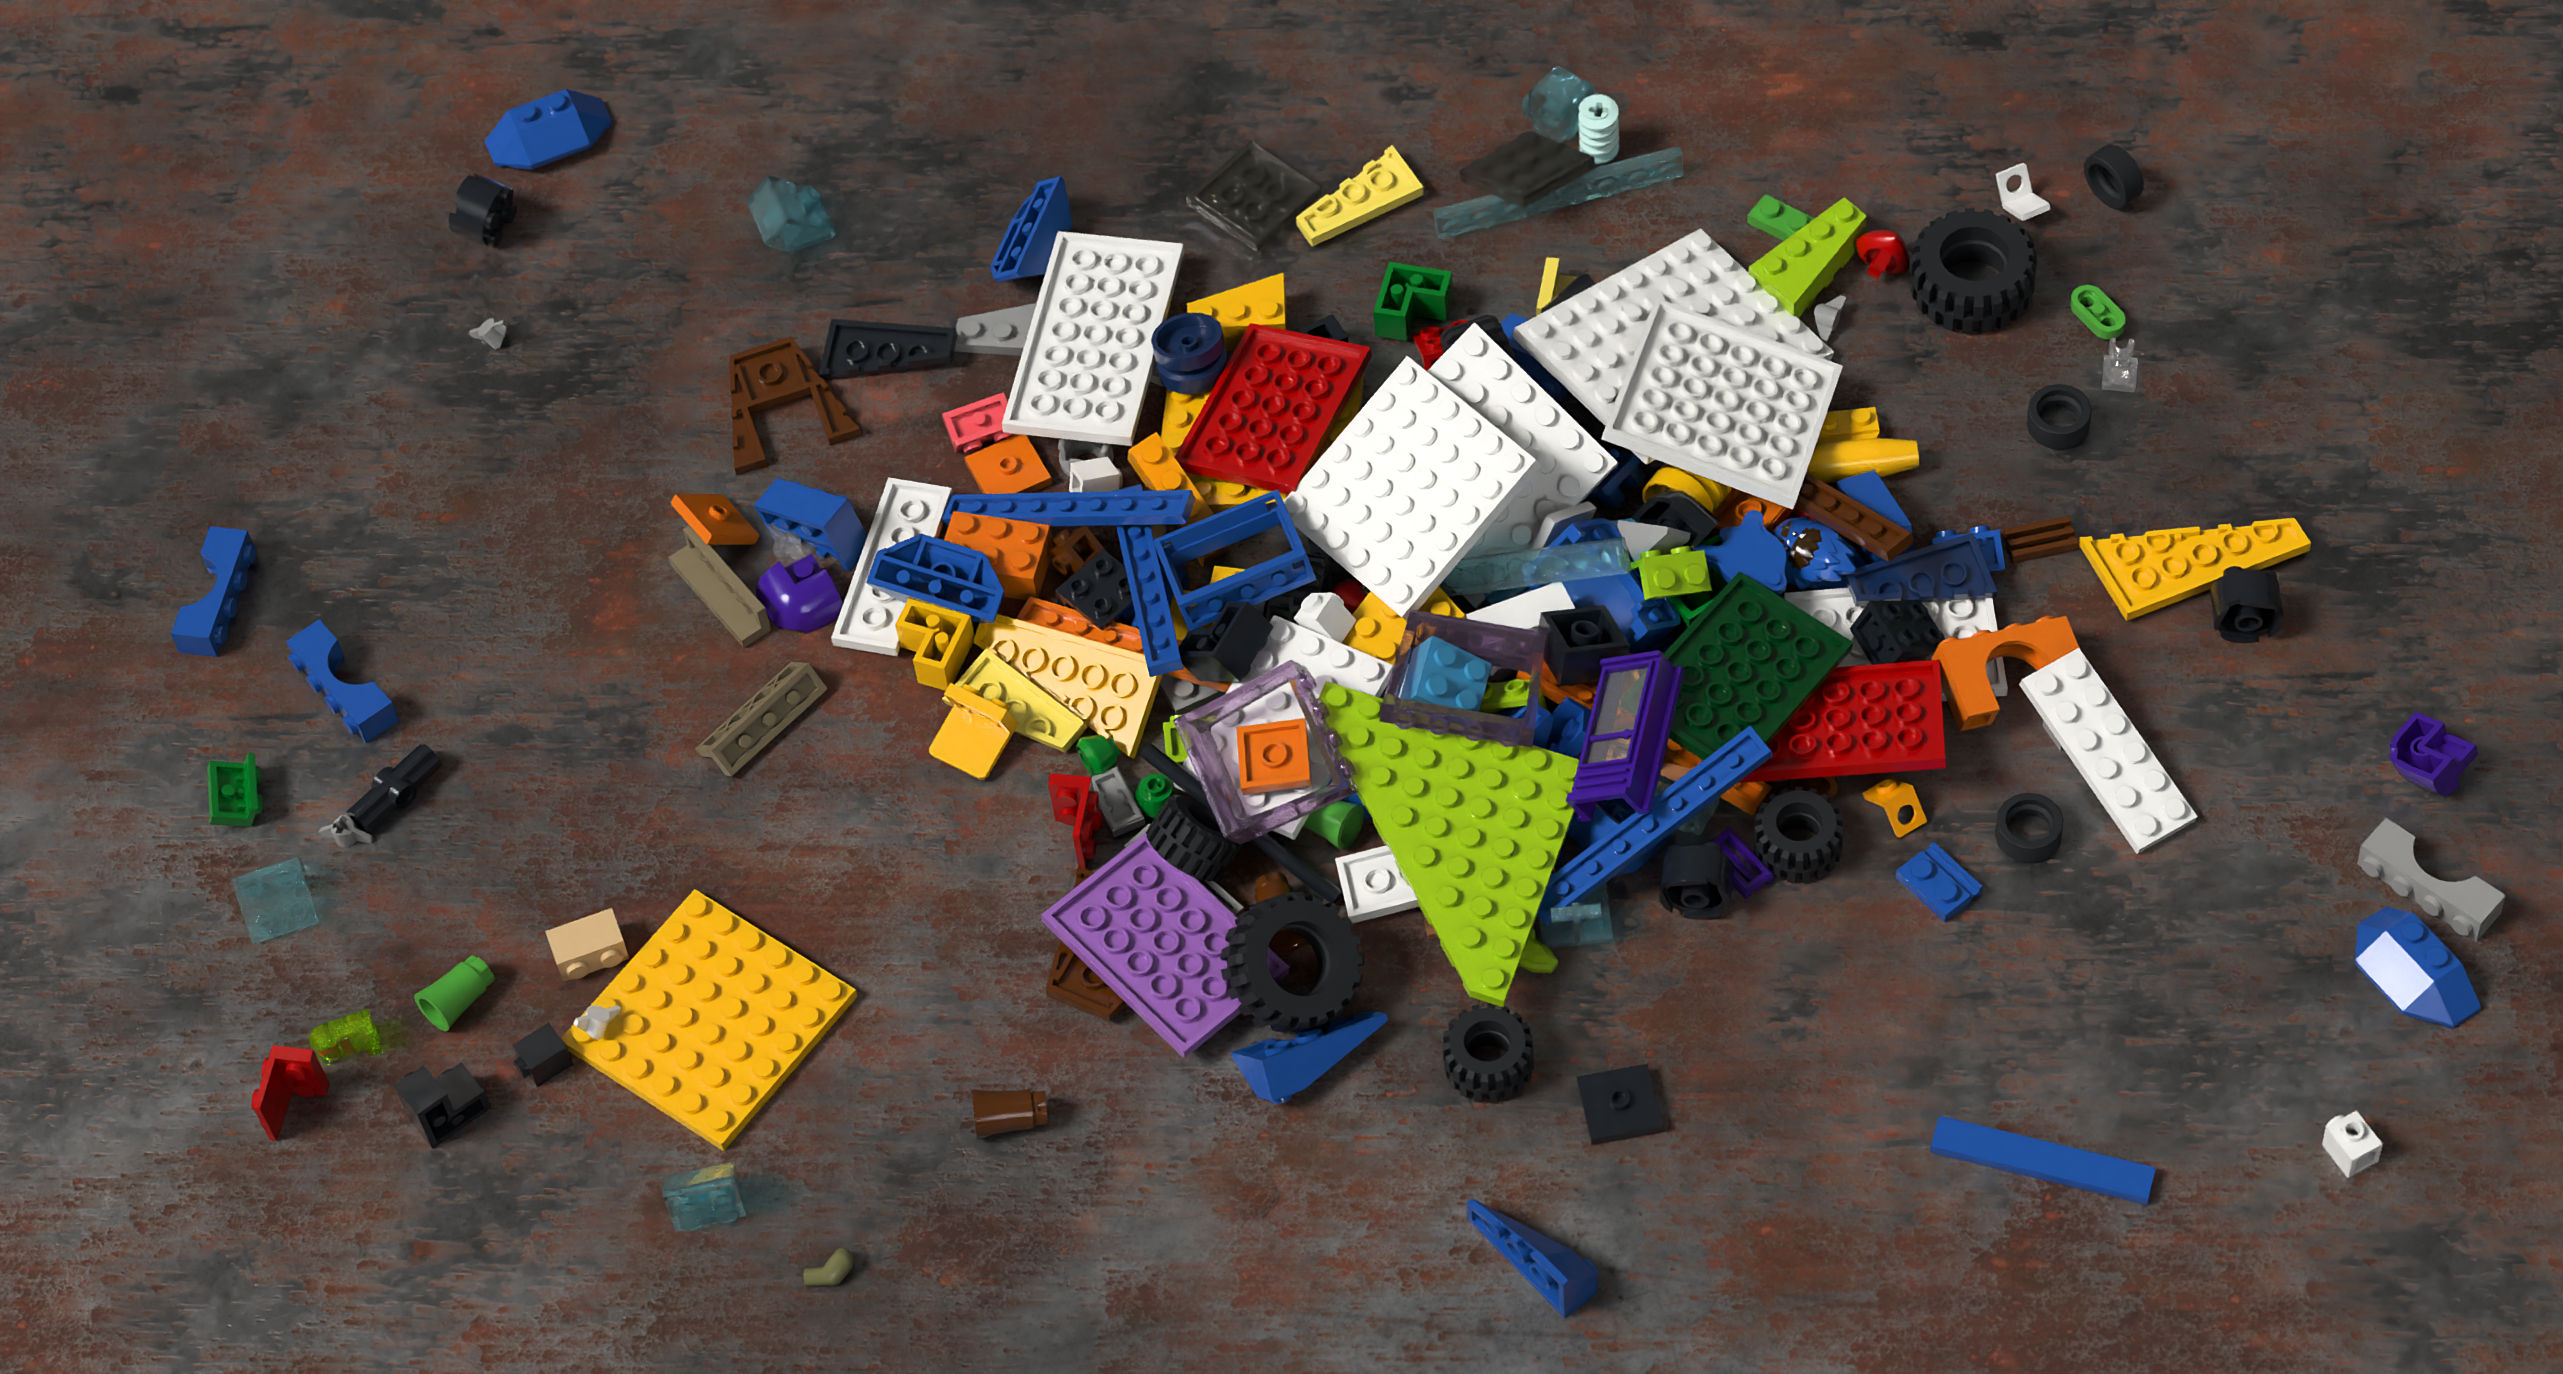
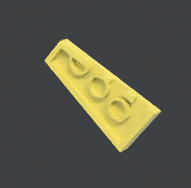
[1296,145,1424,247]
[942,648,1087,753]

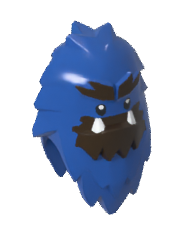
[1771,517,1866,592]

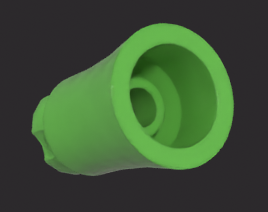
[1303,794,1364,850]
[414,955,495,1031]

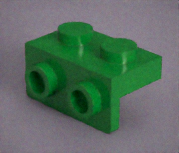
[207,753,263,827]

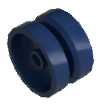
[1151,313,1229,394]

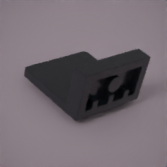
[1055,549,1133,630]
[1849,600,1945,665]

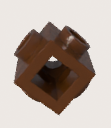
[1047,525,1106,578]

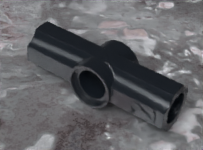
[346,744,442,833]

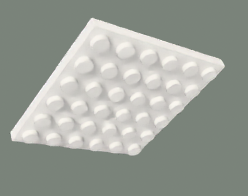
[1601,298,1843,510]
[1427,322,1619,609]
[1283,356,1541,622]

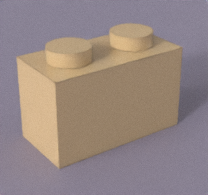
[545,908,630,982]

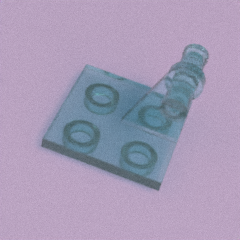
[1539,883,1613,948]

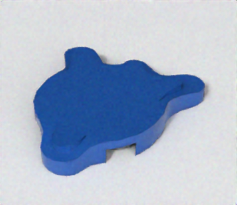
[1693,510,1787,595]

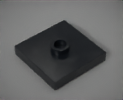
[1577,1064,1663,1145]

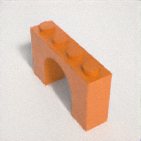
[1931,616,2080,732]

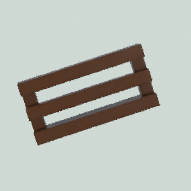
[2003,516,2079,563]

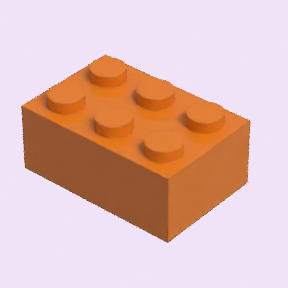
[944,511,1054,600]

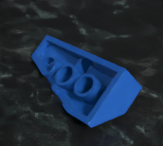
[1231,1010,1388,1104]

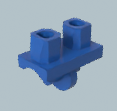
[1587,448,1646,508]

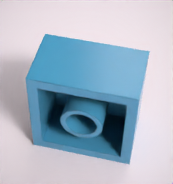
[1398,635,1492,726]

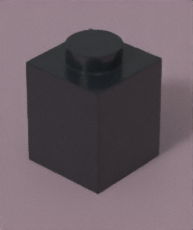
[513,1023,573,1087]

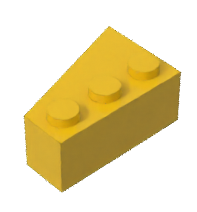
[1187,272,1287,351]

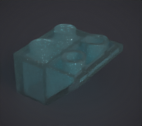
[746,175,836,252]
[662,1161,747,1232]

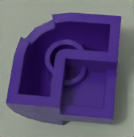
[756,554,843,634]
[2389,712,2478,796]

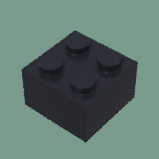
[1535,605,1630,686]

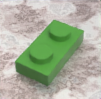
[1747,194,1815,241]

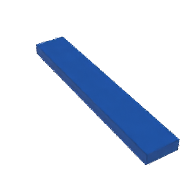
[1930,1116,2156,1205]

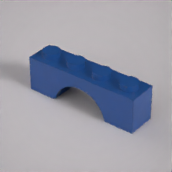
[171,526,257,657]
[286,619,399,743]

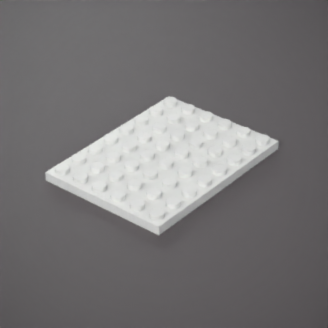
[1512,228,1834,465]

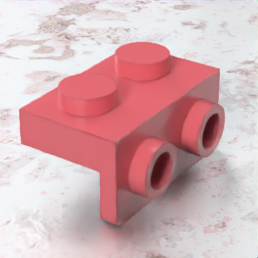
[942,392,1014,454]

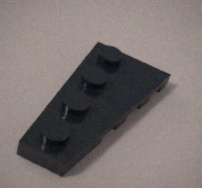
[818,319,958,381]

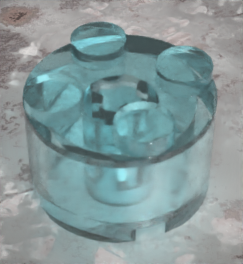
[1522,66,1595,143]

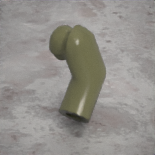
[804,1248,854,1286]

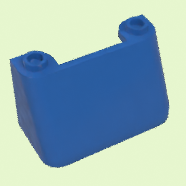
[1522,518,1681,654]

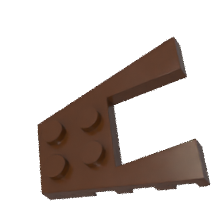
[729,336,861,476]
[1046,867,1127,1022]

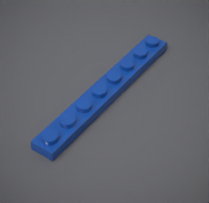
[1115,484,1183,677]
[941,490,1196,528]
[1537,726,1773,927]

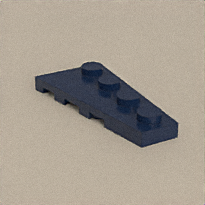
[1844,533,1998,607]

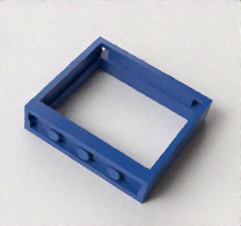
[1153,489,1317,631]

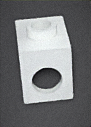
[1996,163,2051,221]

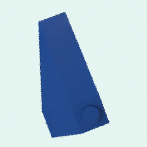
[1466,1198,1598,1319]

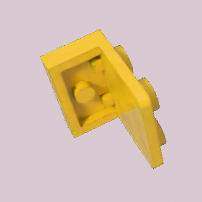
[929,683,1019,780]

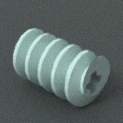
[1578,94,1619,164]

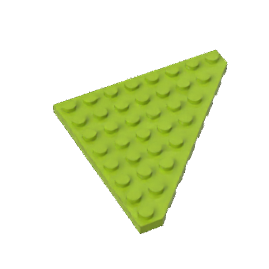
[1314,681,1579,1007]

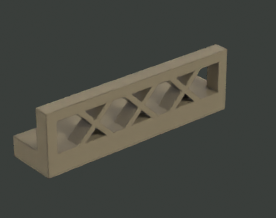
[668,525,771,648]
[695,662,828,777]

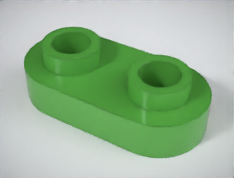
[2070,285,2126,340]

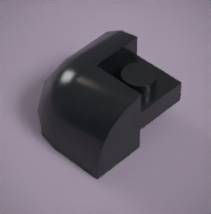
[1632,490,1720,550]

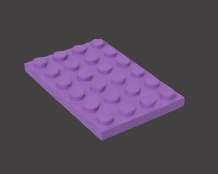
[1041,833,1289,1059]

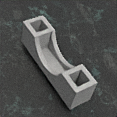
[2357,818,2506,942]

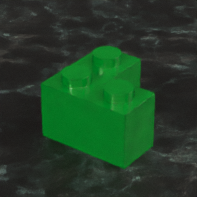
[1373,262,1454,341]

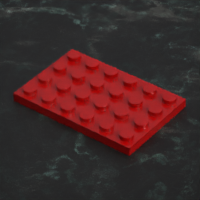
[1174,323,1372,494]
[1738,660,1946,783]

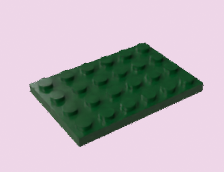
[1620,571,1854,761]

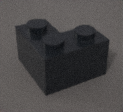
[1179,601,1274,682]
[394,1063,491,1149]

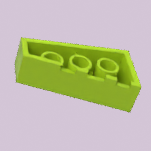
[1749,197,1867,320]

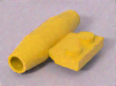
[1806,407,1919,483]

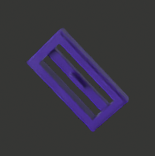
[1707,828,1773,899]

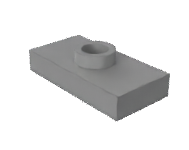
[1092,766,1146,838]

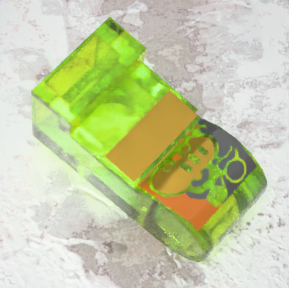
[309,1008,383,1065]

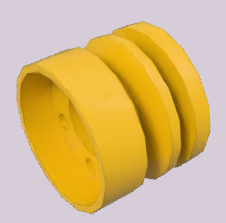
[1642,463,1732,513]

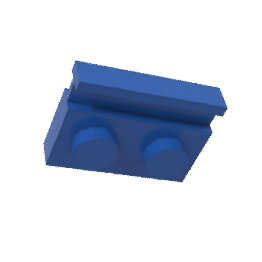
[1896,841,1983,923]

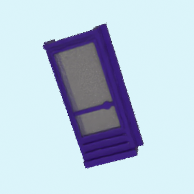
[1566,650,1685,822]

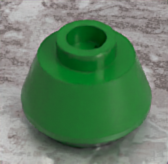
[1076,734,1120,776]
[1134,774,1180,819]

